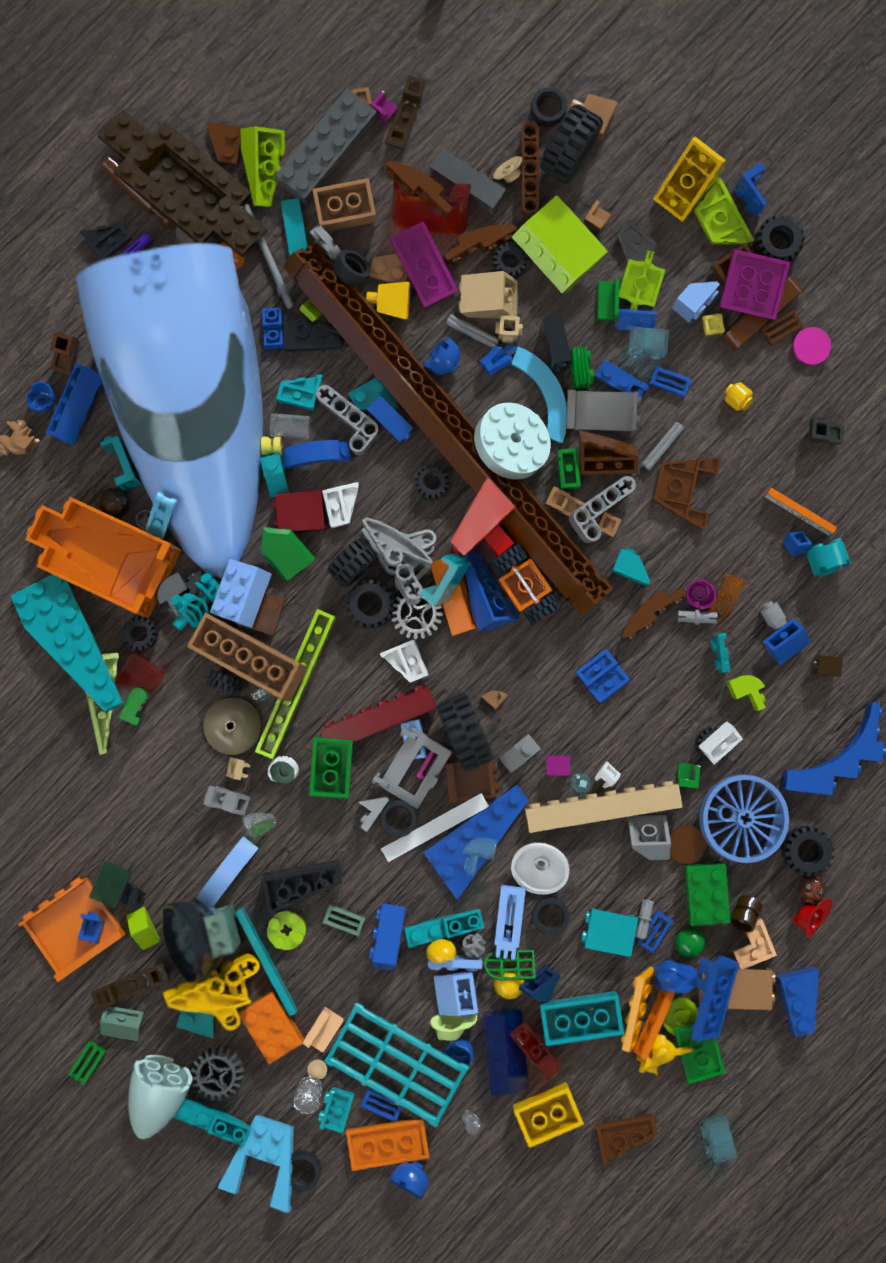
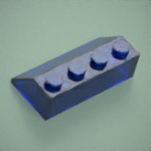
[483,1009,529,1096]

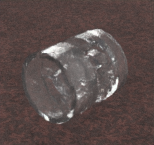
[293,1076,323,1114]

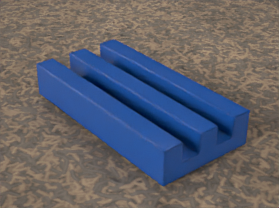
[649,366,692,398]
[636,910,673,953]
[360,1087,402,1122]

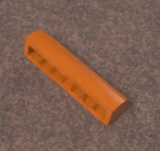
[431,559,478,636]

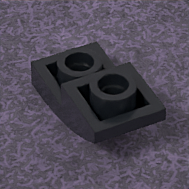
[181,571,203,609]

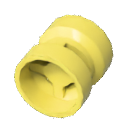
[261,437,282,456]

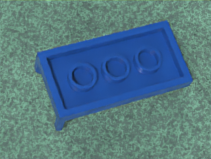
[691,956,740,1041]

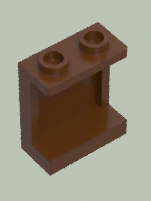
[445,761,499,803]

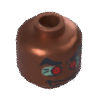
[798,875,826,905]

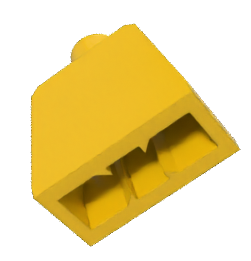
[366,282,411,319]

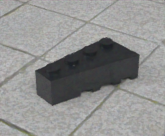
[261,859,343,916]

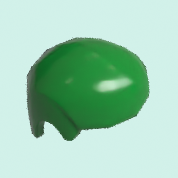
[675,927,705,958]

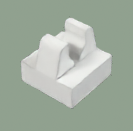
[595,762,621,788]

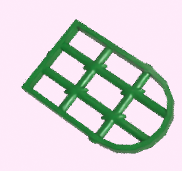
[484,950,536,981]

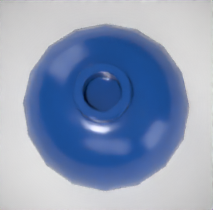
[423,337,460,375]
[388,1161,428,1199]

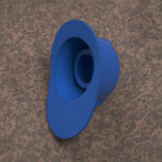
[654,960,697,993]

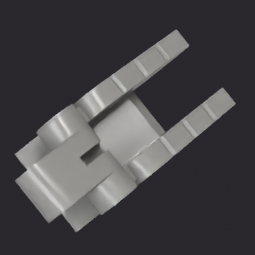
[361,518,436,605]

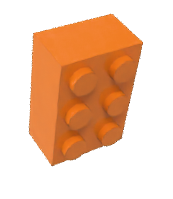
[238,989,304,1064]

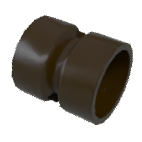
[730,895,763,933]

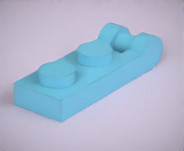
[145,491,177,540]

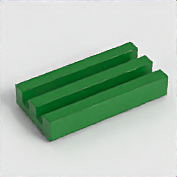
[68,1040,106,1085]

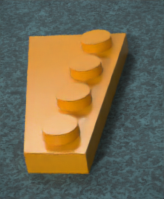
[621,967,655,1052]

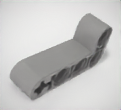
[316,385,379,455]
[569,476,636,543]

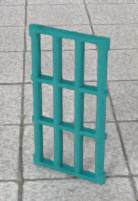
[324,1002,469,1128]

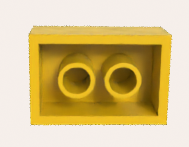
[513,1082,583,1148]

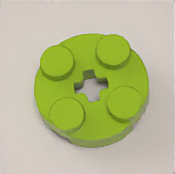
[267,910,306,950]

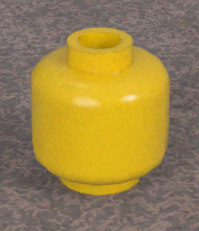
[725,382,754,411]

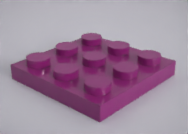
[719,249,790,320]

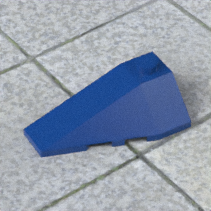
[466,552,520,631]

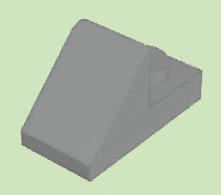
[499,734,540,773]
[359,797,389,832]

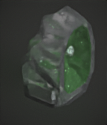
[241,812,276,837]

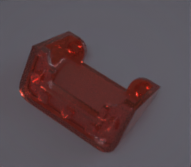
[392,179,471,236]

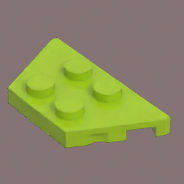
[694,177,754,245]

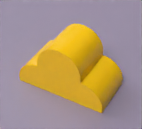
[653,137,726,222]

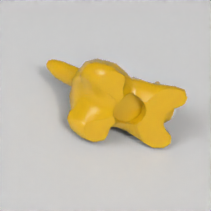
[636,1034,693,1075]

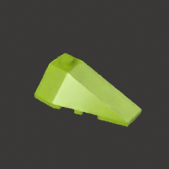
[241,126,285,207]

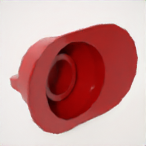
[793,898,832,938]

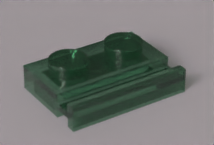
[89,861,131,908]

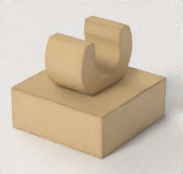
[226,757,250,780]

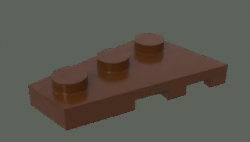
[595,1114,657,1165]

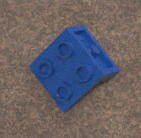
[735,162,767,218]

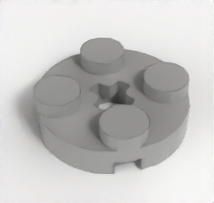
[310,225,341,262]

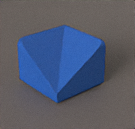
[783,531,813,556]

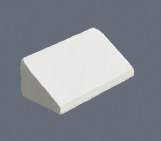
[699,722,743,764]

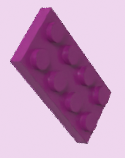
[389,221,458,308]

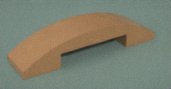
[545,486,621,537]

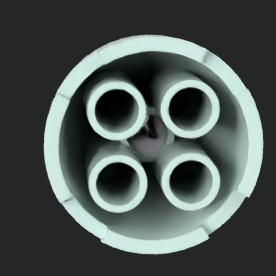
[128,1055,192,1139]

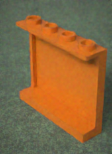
[18,877,126,982]

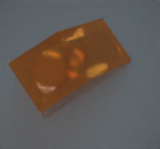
[709,573,746,617]

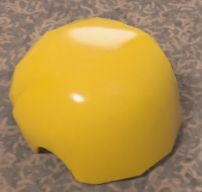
[427,939,457,964]
[493,972,524,999]

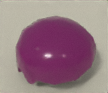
[686,579,716,609]

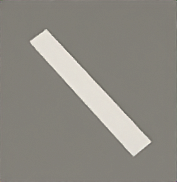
[381,793,489,862]

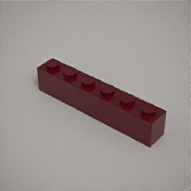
[320,685,436,742]

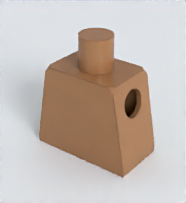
[570,94,618,141]

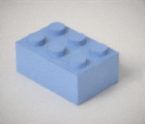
[210,559,272,628]

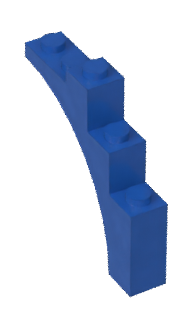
[782,702,886,795]

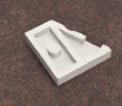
[380,640,429,682]

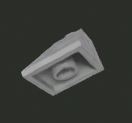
[628,815,671,860]

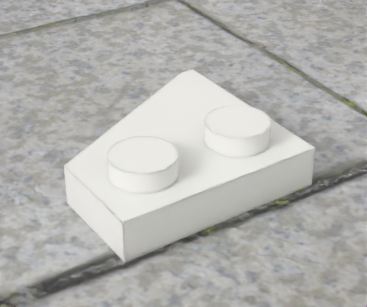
[322,482,359,528]

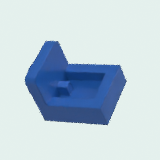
[78,912,105,944]

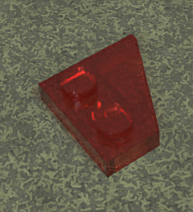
[115,651,166,689]

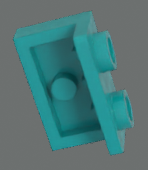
[317,1087,355,1133]

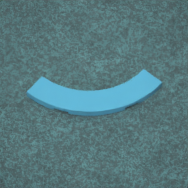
[511,346,567,444]

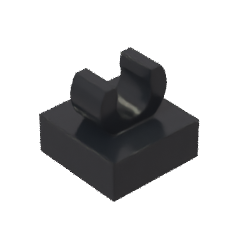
[120,882,146,908]

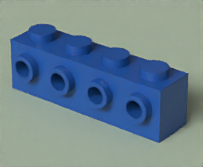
[45,364,101,445]

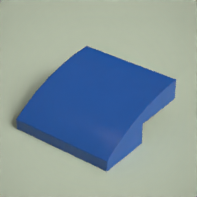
[576,649,631,705]

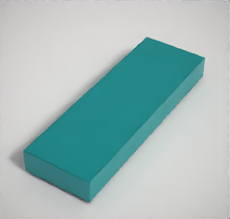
[281,198,307,256]

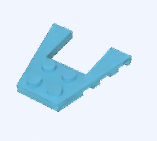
[218,1115,294,1213]

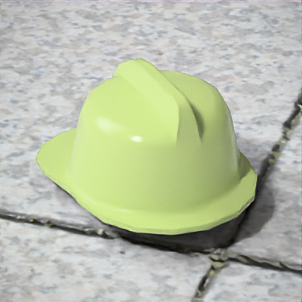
[431,1014,477,1041]

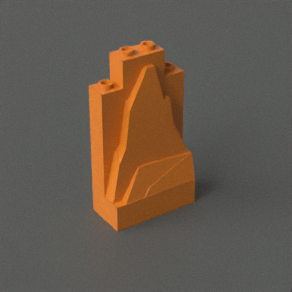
[25,497,182,619]

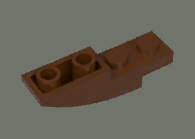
[385,160,453,219]
[444,225,517,265]
[620,587,687,640]

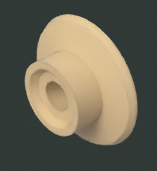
[493,156,522,183]

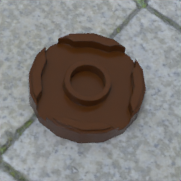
[670,825,706,864]

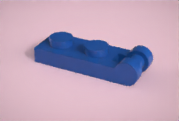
[594,360,650,400]

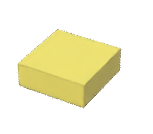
[702,313,725,336]

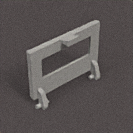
[372,725,452,809]

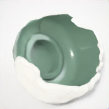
[268,756,299,784]

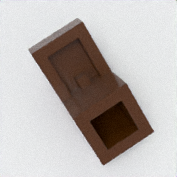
[50,332,79,374]

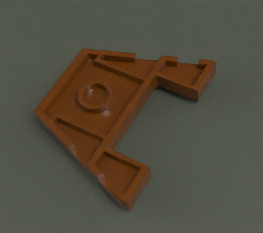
[653,457,721,531]

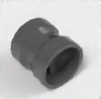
[136,510,151,530]

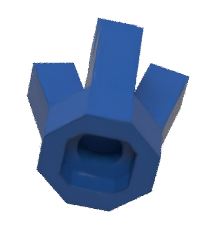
[479,343,516,376]

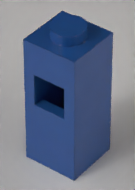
[367,395,413,442]

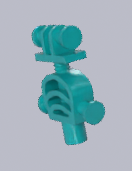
[171,573,220,631]

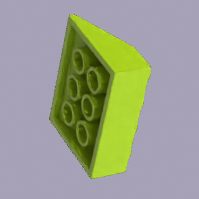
[512,195,608,293]

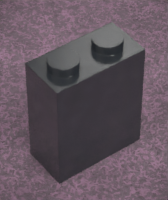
[540,315,572,374]

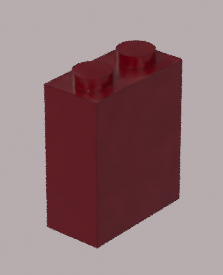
[272,490,326,533]

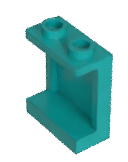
[100,435,142,491]
[420,553,471,606]
[581,907,638,957]

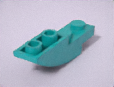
[403,909,484,948]
[173,1099,251,1146]

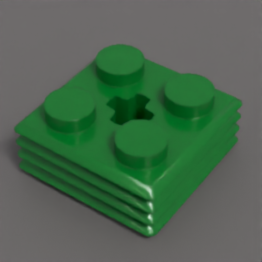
[570,346,594,391]

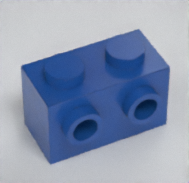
[763,618,811,665]

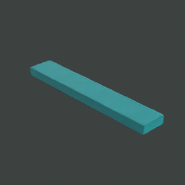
[235,907,298,1016]

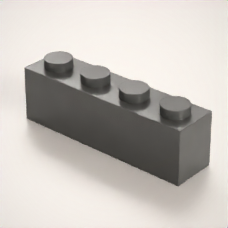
[430,148,506,214]

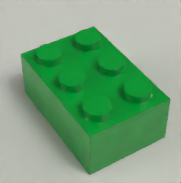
[683,862,730,926]

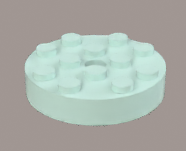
[474,403,551,479]

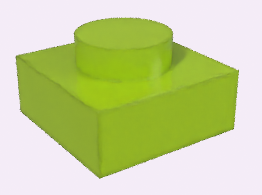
[300,299,323,322]

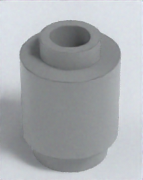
[760,601,787,630]

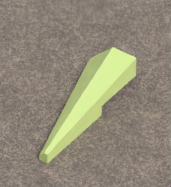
[85,653,119,755]

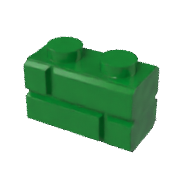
[556,448,581,491]

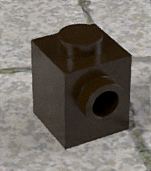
[811,655,843,677]

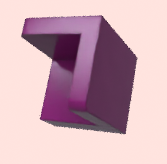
[371,91,398,124]
[545,756,570,776]

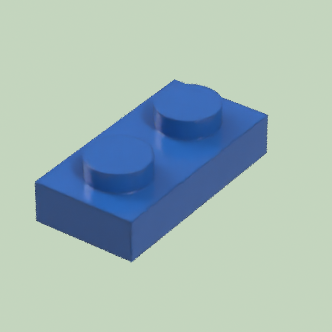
[616,309,657,332]

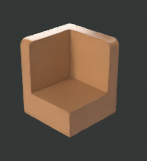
[583,200,611,234]

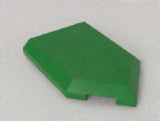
[261,527,315,581]

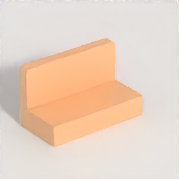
[302,1007,344,1052]

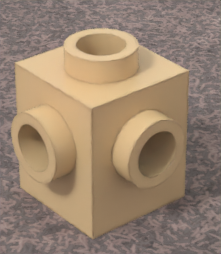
[495,314,523,343]

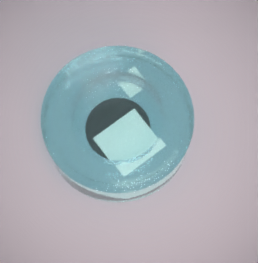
[571,773,591,793]

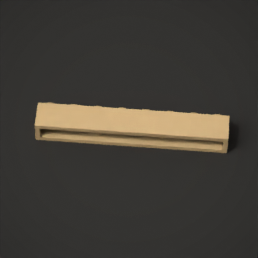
[525,781,682,833]

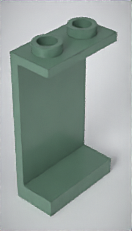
[204,904,242,957]

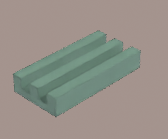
[323,904,366,937]

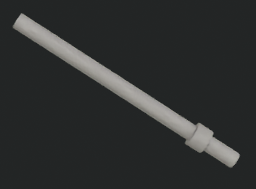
[242,204,294,309]

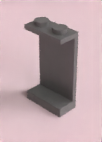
[567,390,641,431]

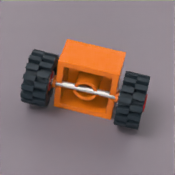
[490,544,561,626]

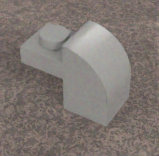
[203,786,250,815]

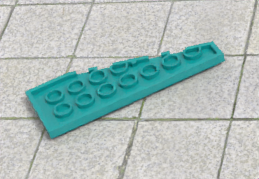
[11,574,124,713]

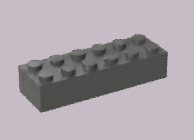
[275,88,377,206]

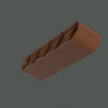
[521,122,539,219]
[722,276,804,351]

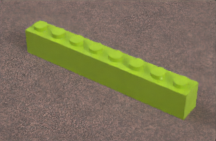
[255,609,336,759]

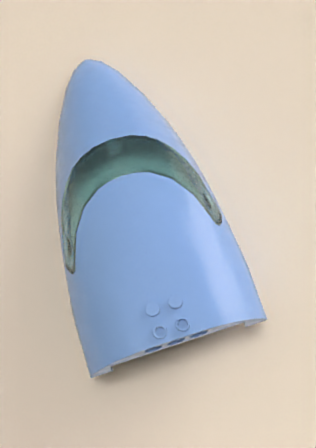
[76,244,263,579]

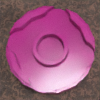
[792,327,831,366]

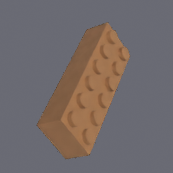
[187,613,308,702]

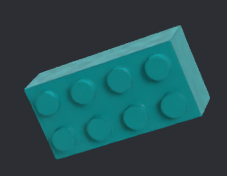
[539,991,624,1046]

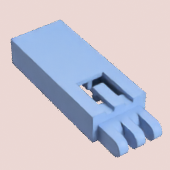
[495,885,526,960]

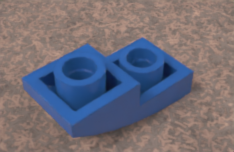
[262,308,284,349]

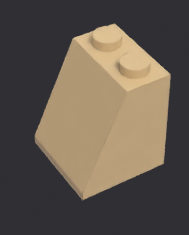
[459,271,518,318]

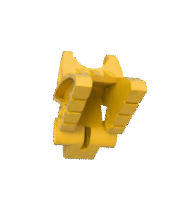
[162,954,259,1030]

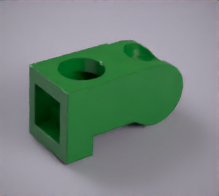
[119,688,149,726]

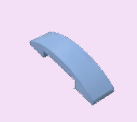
[196,836,258,910]

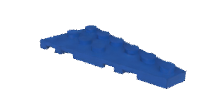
[423,784,528,900]

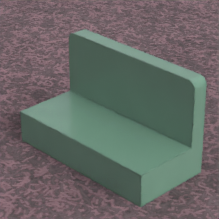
[100,1006,144,1041]

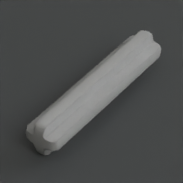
[446,315,499,348]
[642,422,684,470]

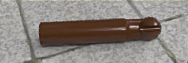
[101,155,176,229]

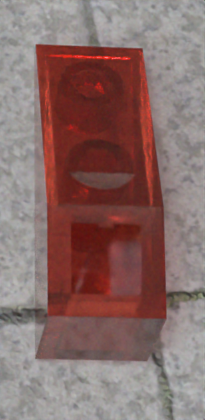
[509,1021,562,1081]

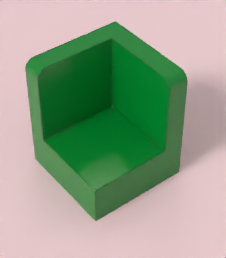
[676,763,701,788]

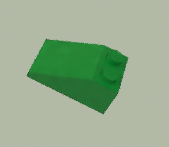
[309,737,353,798]

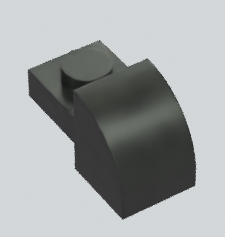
[808,418,845,445]

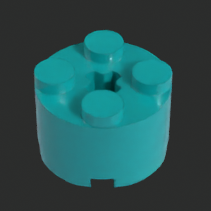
[806,538,851,577]

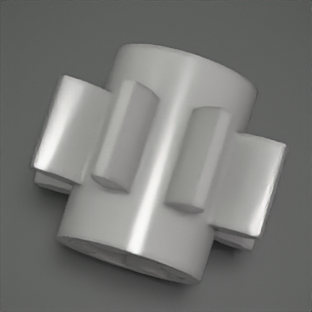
[461,933,486,958]

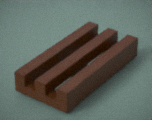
[761,309,804,346]

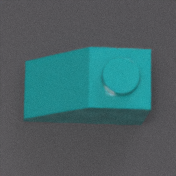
[260,454,289,498]
[611,548,650,586]

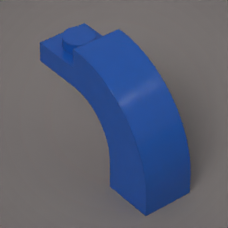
[281,440,352,468]

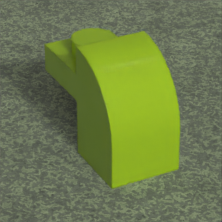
[726,675,766,711]

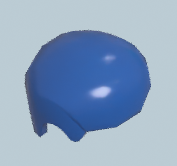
[26,382,55,413]
[444,1039,474,1067]

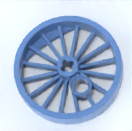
[699,774,789,863]

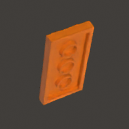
[346,1117,429,1171]

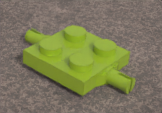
[619,250,665,310]

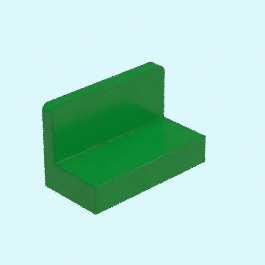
[597,278,619,321]

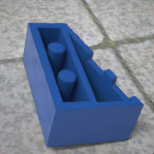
[369,903,405,972]
[776,966,819,1037]

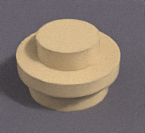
[308,1060,327,1080]

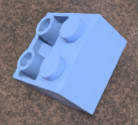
[672,282,720,323]
[434,971,478,1016]

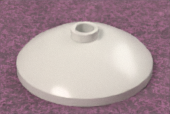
[511,843,570,895]

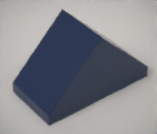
[519,966,560,1002]

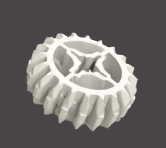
[392,588,443,639]

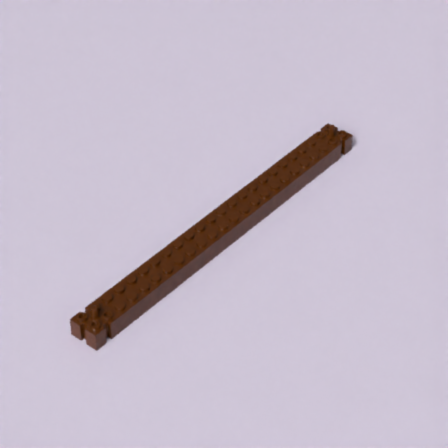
[283,243,613,616]

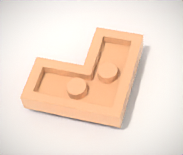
[733,918,777,969]

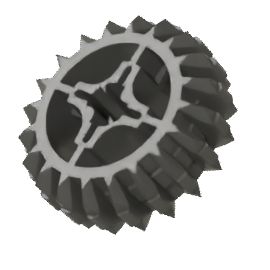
[191,1046,244,1101]

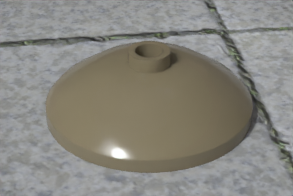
[203,697,261,755]

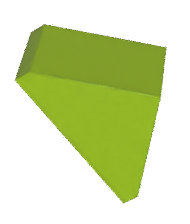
[126,906,161,950]

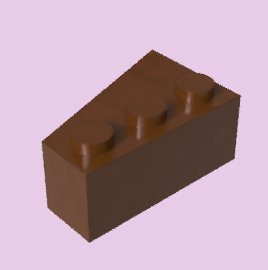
[578,430,639,475]

